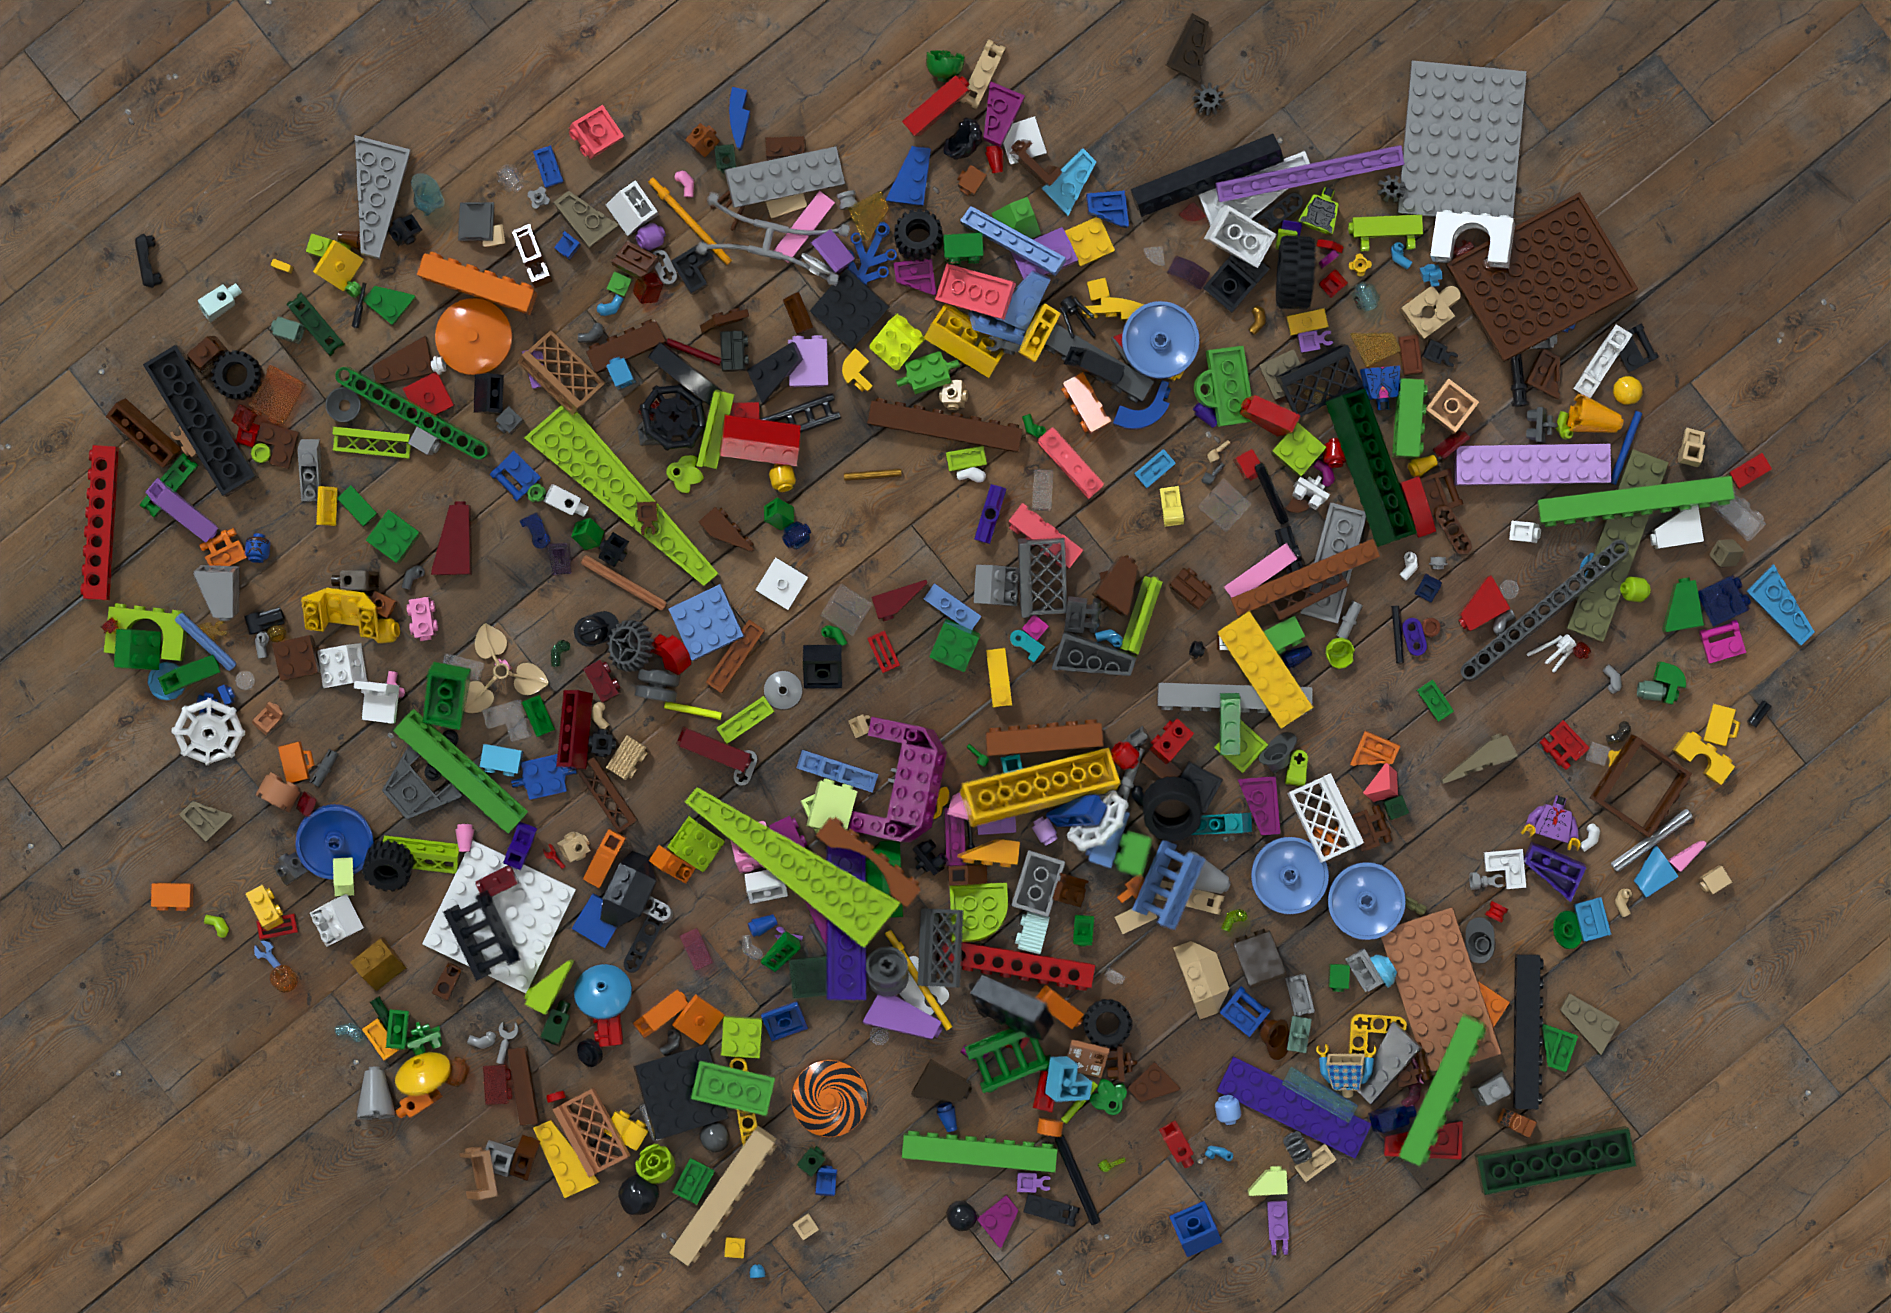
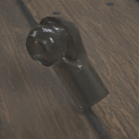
[1606,721,1631,744]

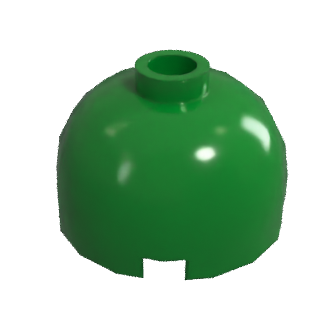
[926,50,965,82]

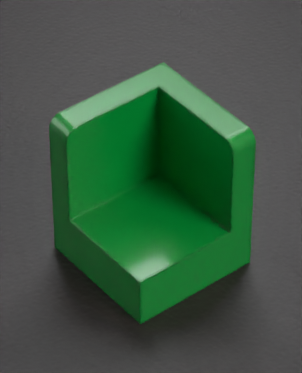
[764,498,794,530]
[571,518,604,550]

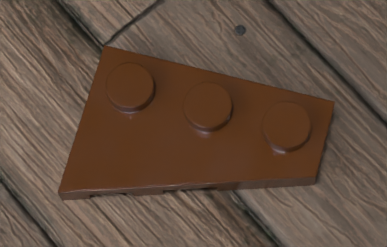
[373,336,433,384]

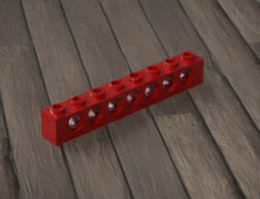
[80,445,119,600]
[940,940,1095,991]

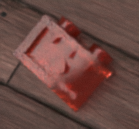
[483,1064,512,1105]

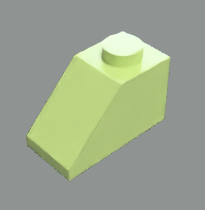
[1248,1166,1288,1196]

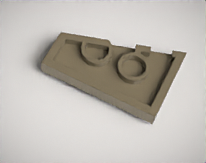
[553,191,619,248]
[1559,993,1620,1055]

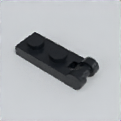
[1023,1193,1080,1227]

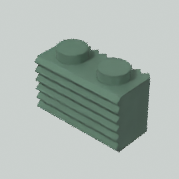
[271,317,305,344]

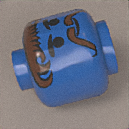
[245,533,271,563]

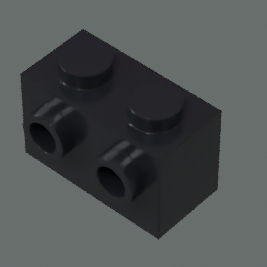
[473,373,504,414]

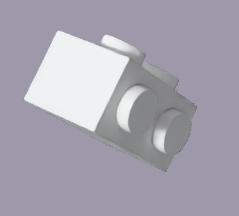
[744,870,788,904]

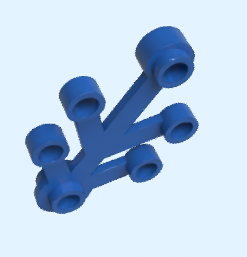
[848,222,897,285]

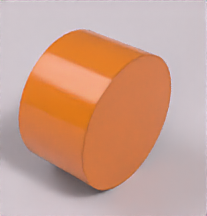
[1037,1118,1064,1137]

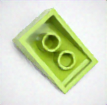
[524,959,575,1015]

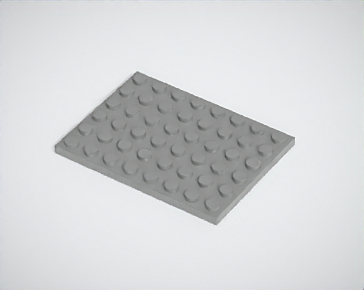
[1397,61,1527,218]

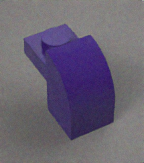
[503,822,537,870]

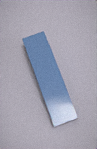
[796,750,878,793]

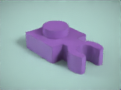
[1297,330,1333,353]
[1017,1172,1050,1193]

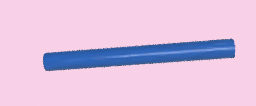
[1610,411,1643,485]

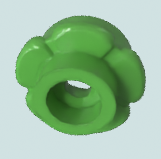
[344,281,362,299]
[527,483,546,502]

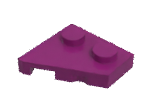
[894,258,936,295]
[977,1195,1019,1248]

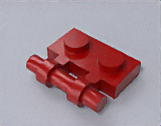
[1539,720,1589,770]

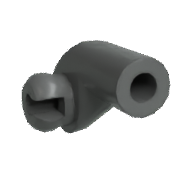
[660,1029,681,1056]

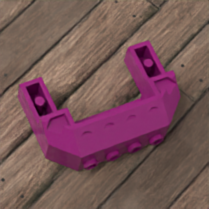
[848,717,947,843]

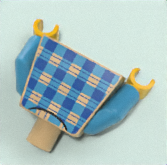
[1316,1044,1376,1098]

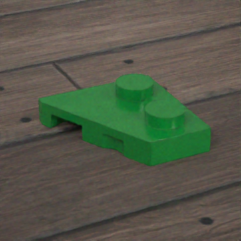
[363,286,416,325]

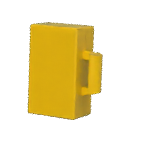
[1704,704,1741,747]

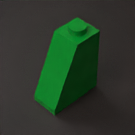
[1662,577,1704,632]
[158,655,220,696]

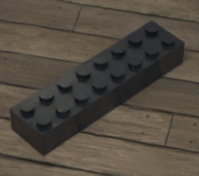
[143,345,259,497]

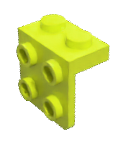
[869,313,925,371]

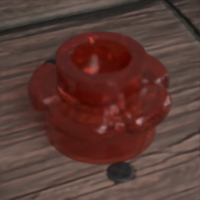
[101,617,119,634]
[1573,642,1591,659]

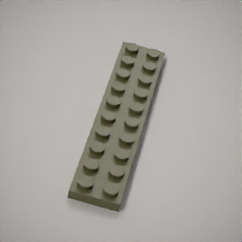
[1566,449,1669,642]

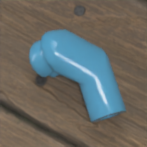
[1391,242,1412,270]
[1095,629,1123,648]
[1205,1145,1233,1161]

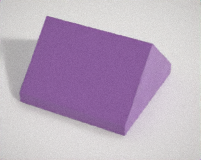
[811,229,855,274]

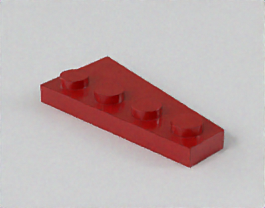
[1384,1120,1463,1159]

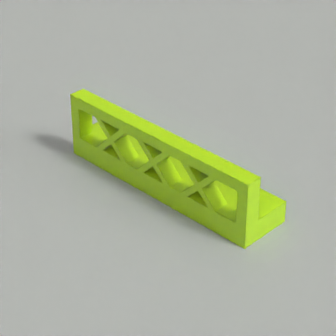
[697,390,735,469]
[333,427,412,459]
[383,835,460,874]

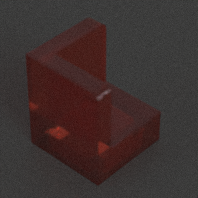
[633,273,664,304]

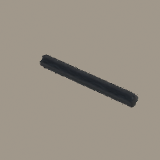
[1055,1135,1100,1225]

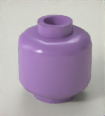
[636,223,666,251]

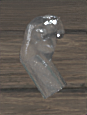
[742,935,763,960]

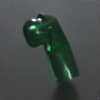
[551,640,570,667]

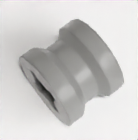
[837,190,859,210]

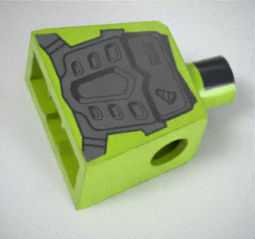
[1297,187,1339,236]

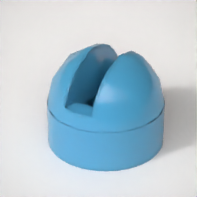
[750,1264,765,1278]

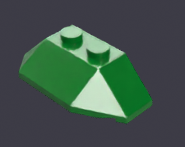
[865,840,903,918]

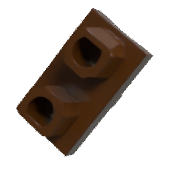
[1107,1045,1137,1081]

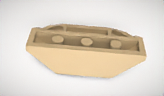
[1173,941,1229,1020]

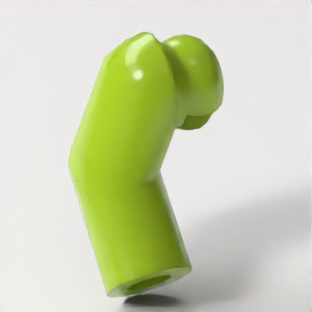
[1556,411,1574,439]
[204,914,229,938]

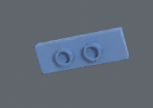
[924,583,981,630]

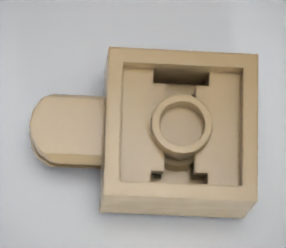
[1399,286,1461,341]

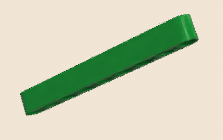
[335,366,490,459]

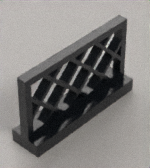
[1275,344,1364,417]

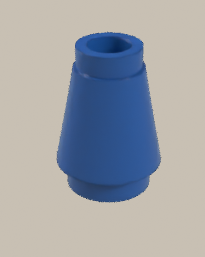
[747,914,777,937]
[936,1102,957,1132]

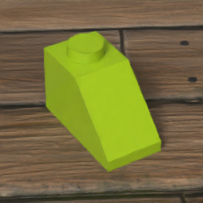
[306,233,351,258]

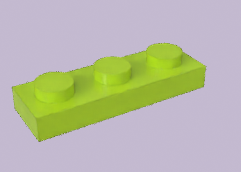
[716,696,775,744]

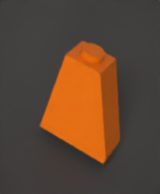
[1035,984,1084,1029]
[633,989,688,1038]

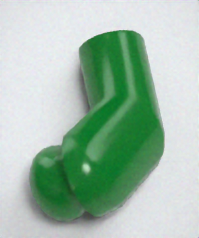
[1022,414,1046,438]
[821,625,848,646]

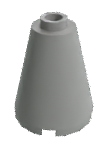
[1176,850,1230,894]
[357,1066,395,1120]

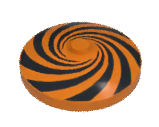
[791,1060,868,1137]

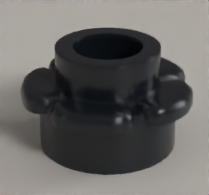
[1189,641,1205,659]

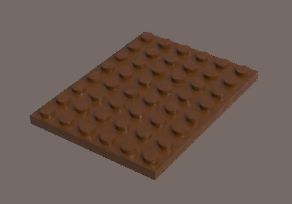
[1446,192,1638,363]

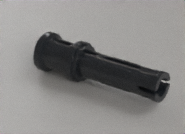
[1510,353,1529,407]

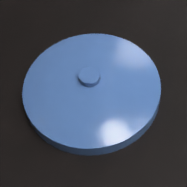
[1122,301,1199,379]
[1251,837,1329,914]
[1328,862,1405,940]

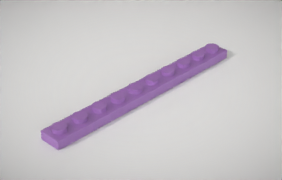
[1215,145,1404,202]

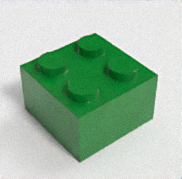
[944,233,983,265]
[366,509,422,564]
[929,619,981,672]
[114,629,161,670]

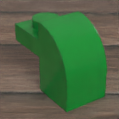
[1653,661,1686,705]

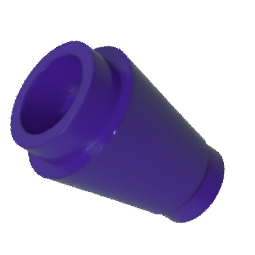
[1193,403,1217,428]

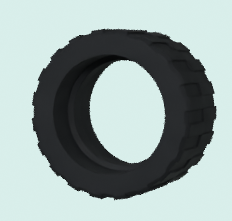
[1143,776,1202,842]

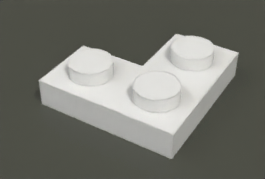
[1484,849,1526,889]

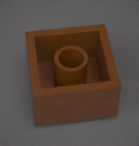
[272,635,321,681]

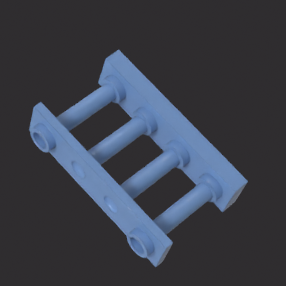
[1132,840,1205,930]

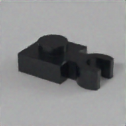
[1421,339,1458,367]

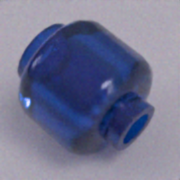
[782,521,811,550]

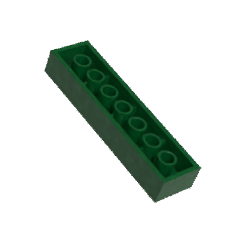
[1325,389,1417,547]
[1475,1126,1636,1195]

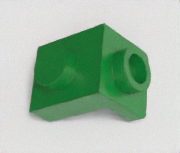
[1073,915,1094,947]

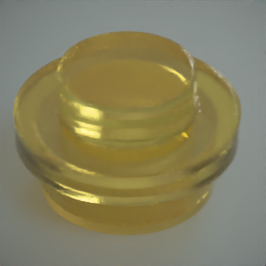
[267,625,286,642]

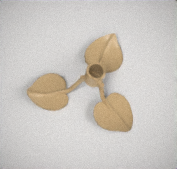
[464,623,548,713]

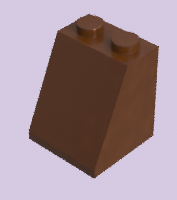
[1091,555,1138,617]

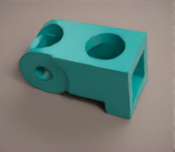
[1010,630,1045,663]

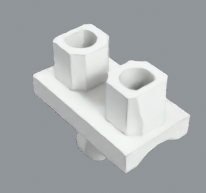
[1292,476,1330,510]

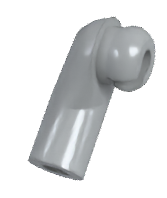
[1603,664,1622,694]

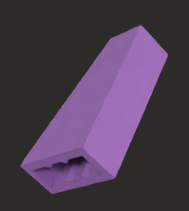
[145,478,218,542]
[862,995,943,1040]

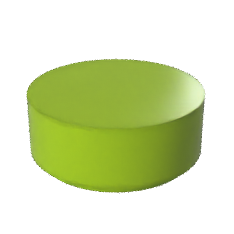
[251,444,271,463]

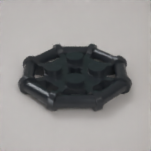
[639,384,706,451]

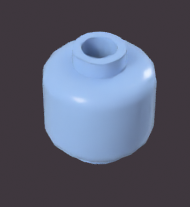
[1215,1095,1241,1125]

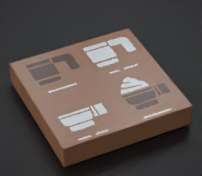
[1067,1040,1109,1078]

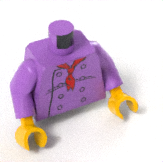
[1521,795,1581,851]

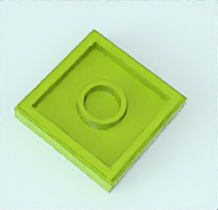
[1214,720,1268,773]

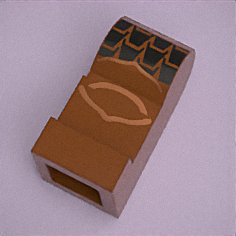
[1497,1108,1537,1138]

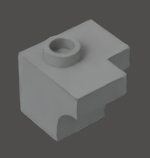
[485,1140,516,1177]

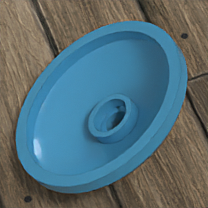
[574,964,632,1019]

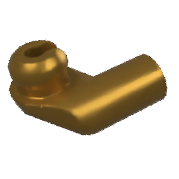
[1248,306,1266,335]

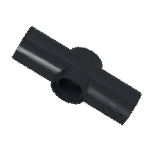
[1274,526,1303,574]

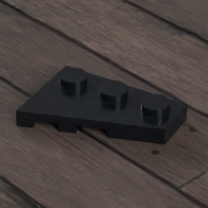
[747,342,803,404]

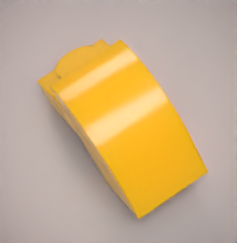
[842,348,873,392]

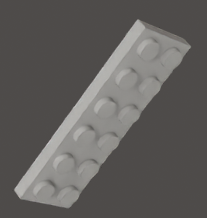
[725,146,845,208]
[1300,502,1366,624]

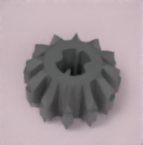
[1192,83,1225,116]
[1283,1131,1312,1165]

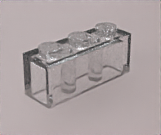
[1710,488,1766,541]

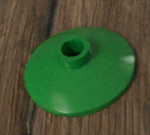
[1553,911,1582,949]

